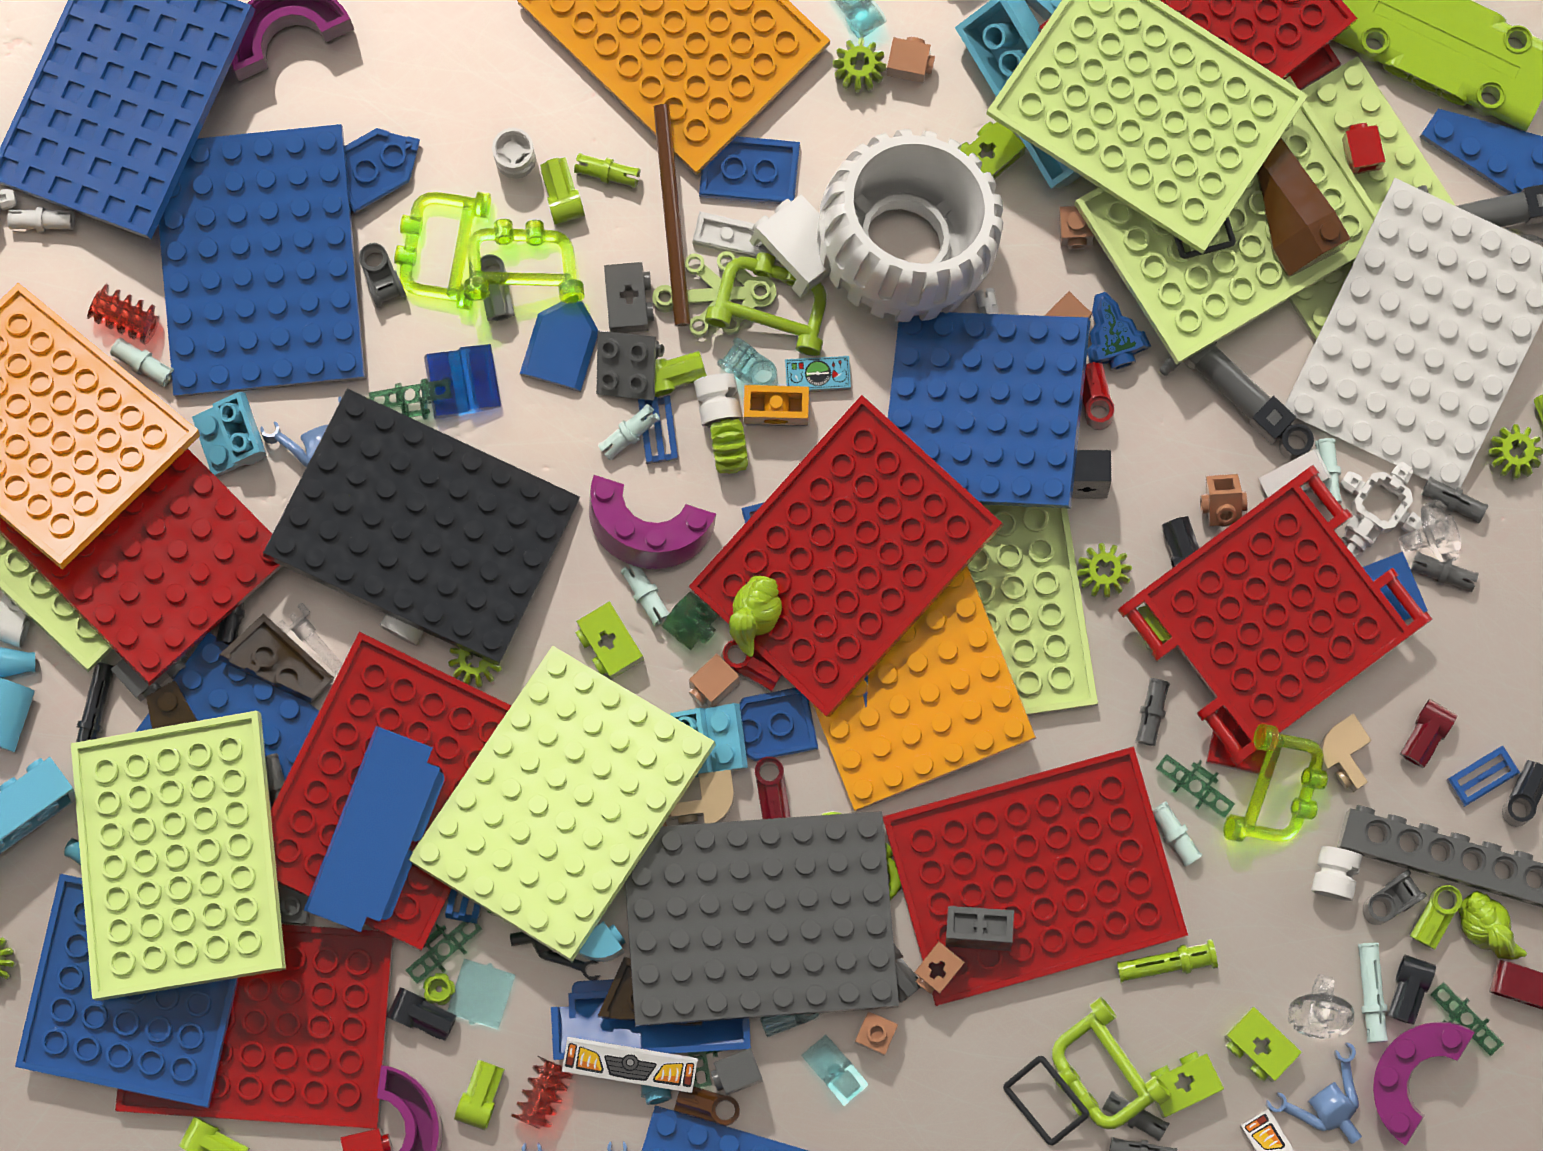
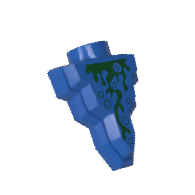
[1087,292,1151,370]

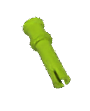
[1117,939,1218,982]

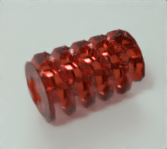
[87,283,160,345]
[511,1055,574,1129]

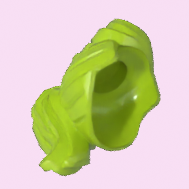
[729,576,782,657]
[1459,890,1527,960]

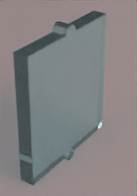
[447,959,516,1029]

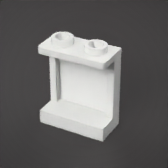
[749,195,831,297]

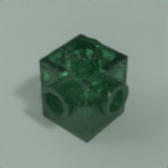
[661,591,720,650]

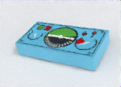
[785,356,851,392]

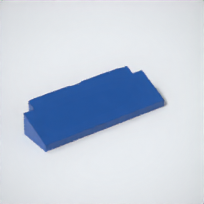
[304,726,444,932]
[551,979,751,1060]

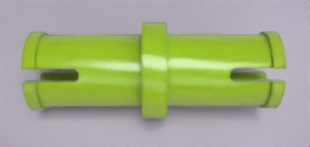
[574,153,641,188]

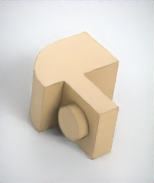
[1319,714,1372,792]
[671,770,734,824]

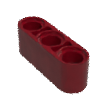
[1489,960,1543,1010]

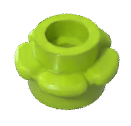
[423,973,455,1005]

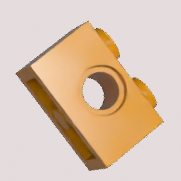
[744,385,809,425]

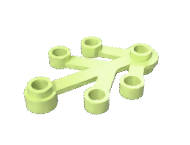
[652,251,776,337]

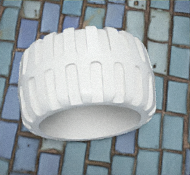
[817,129,1003,322]

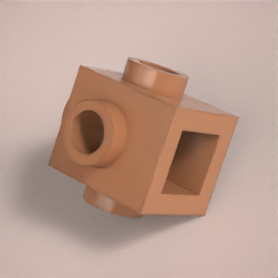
[1200,474,1248,527]

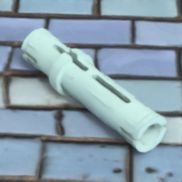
[1358,943,1388,1043]

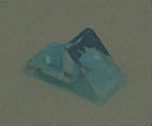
[801,1034,869,1106]

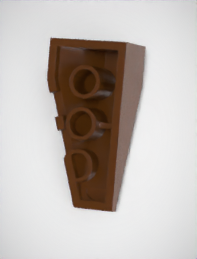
[1257,138,1351,278]

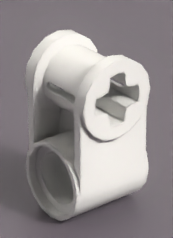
[0,593,31,647]

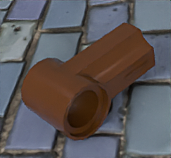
[674,1086,740,1126]

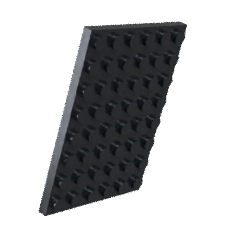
[263,388,580,666]

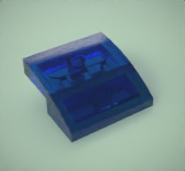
[424,344,501,419]

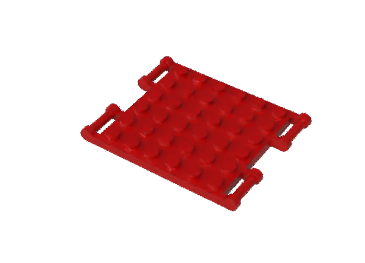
[1118,465,1433,766]

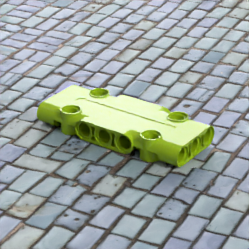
[1332,0,1543,132]

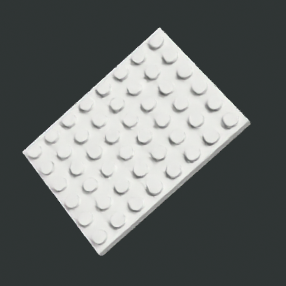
[1285,178,1543,490]

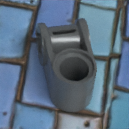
[359,243,406,308]
[1363,869,1427,925]

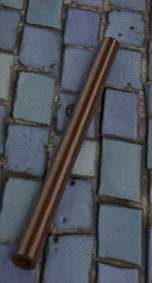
[653,104,690,327]

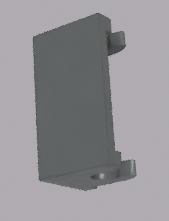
[945,906,1014,951]

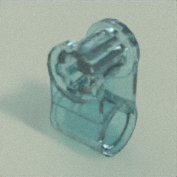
[717,337,778,386]

